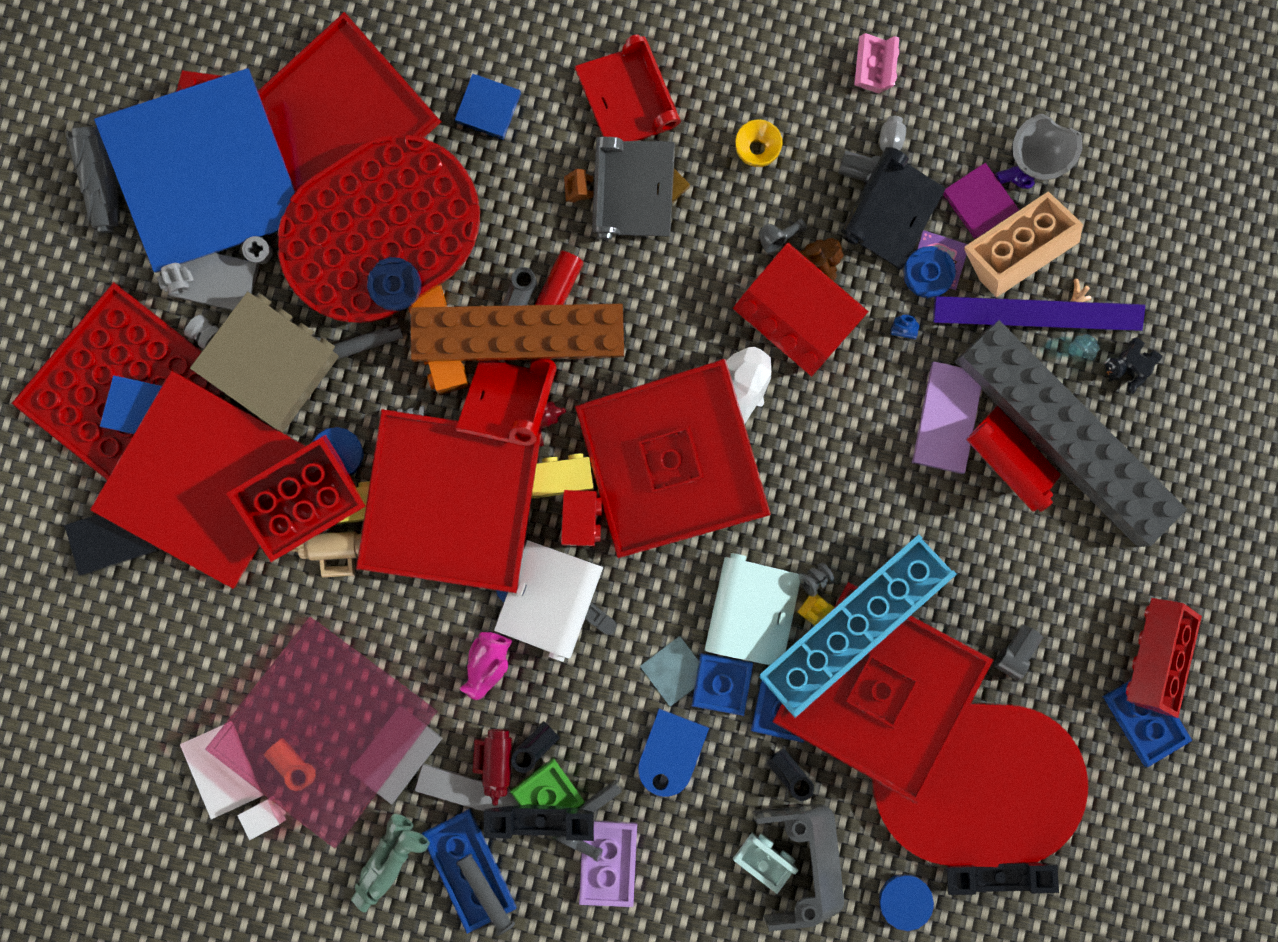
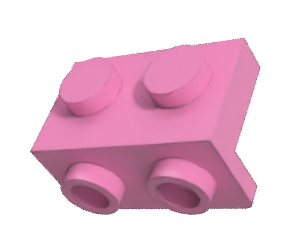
[854,33,899,93]

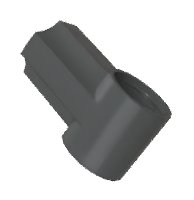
[838,151,881,185]
[502,267,537,306]
[994,624,1043,681]

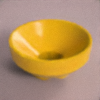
[735,119,782,167]

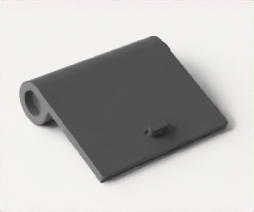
[592,137,675,240]

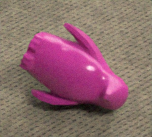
[460,632,512,700]

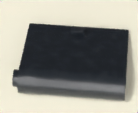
[841,147,946,270]

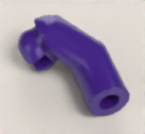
[995,166,1035,189]

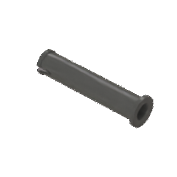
[333,322,404,360]
[456,853,515,936]

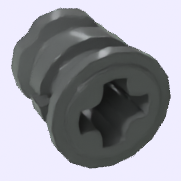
[799,562,834,597]

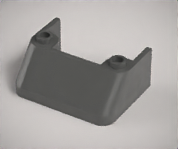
[752,804,844,932]

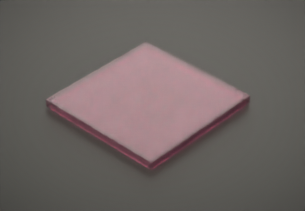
[205,617,438,849]

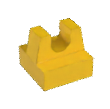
[797,594,835,626]

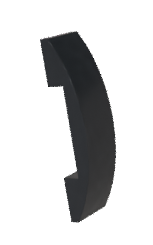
[484,805,594,841]
[946,862,1059,895]

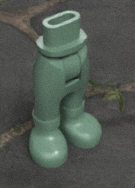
[351,814,430,912]

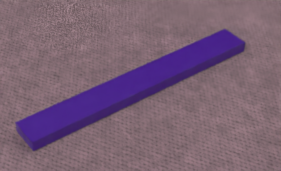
[933,296,1146,331]

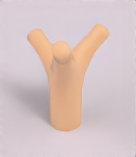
[1070,279,1091,302]

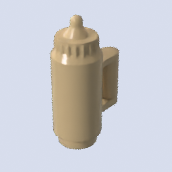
[291,532,361,578]

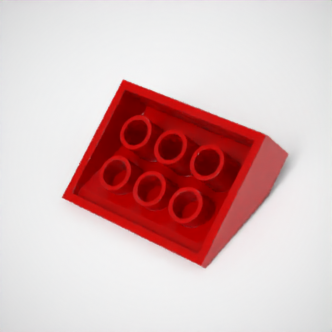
[732,243,869,377]
[226,434,366,562]

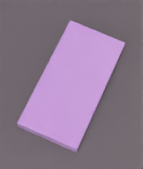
[912,362,981,474]

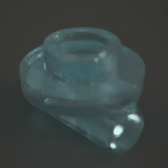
[1068,335,1100,361]

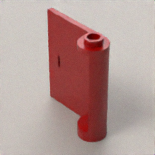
[575,35,681,141]
[456,359,557,446]
[966,406,1061,512]

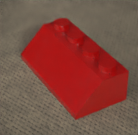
[1126,598,1202,718]

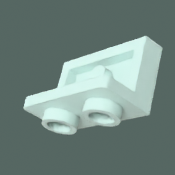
[733,832,798,894]

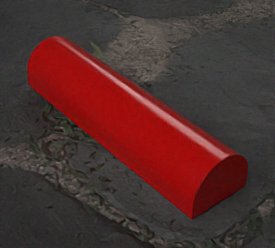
[535,251,584,305]

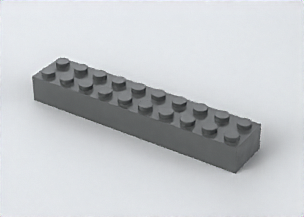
[954,320,1187,547]

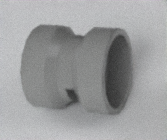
[184,315,219,350]

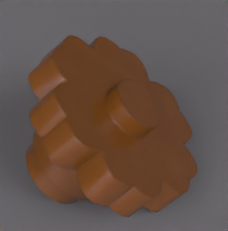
[799,238,844,281]

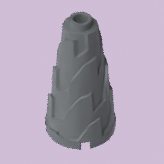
[66,127,121,233]

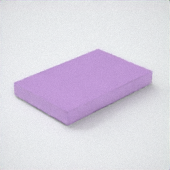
[579,821,637,907]

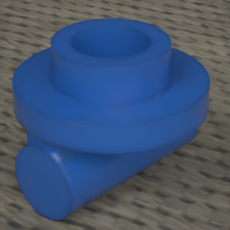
[890,315,920,340]

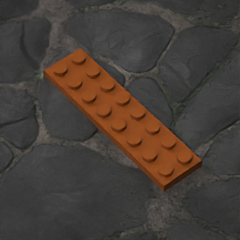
[410,304,624,362]

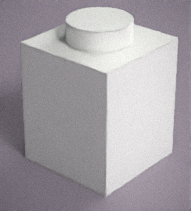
[237,796,286,840]

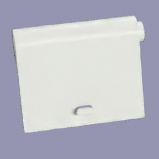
[494,540,603,662]

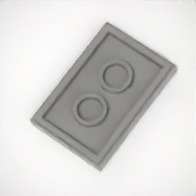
[168,253,260,311]
[349,706,443,805]

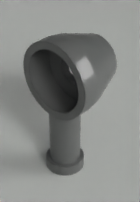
[758,219,807,253]
[553,836,603,862]

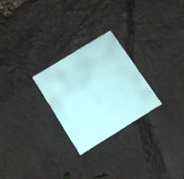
[640,636,699,707]

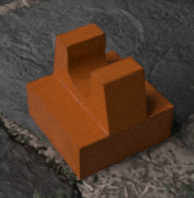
[564,169,594,203]

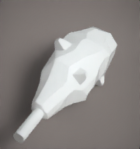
[726,347,771,424]

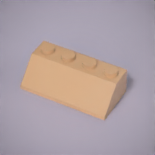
[964,191,1083,298]

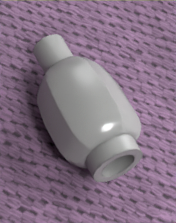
[879,116,906,152]

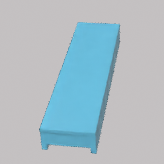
[759,534,957,718]

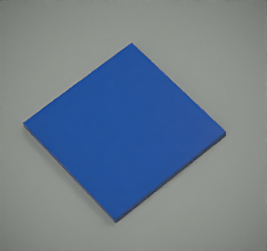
[94,68,295,273]

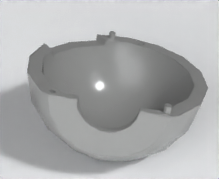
[1013,114,1083,180]

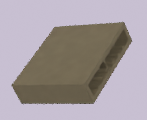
[190,291,339,432]

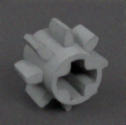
[157,263,194,296]

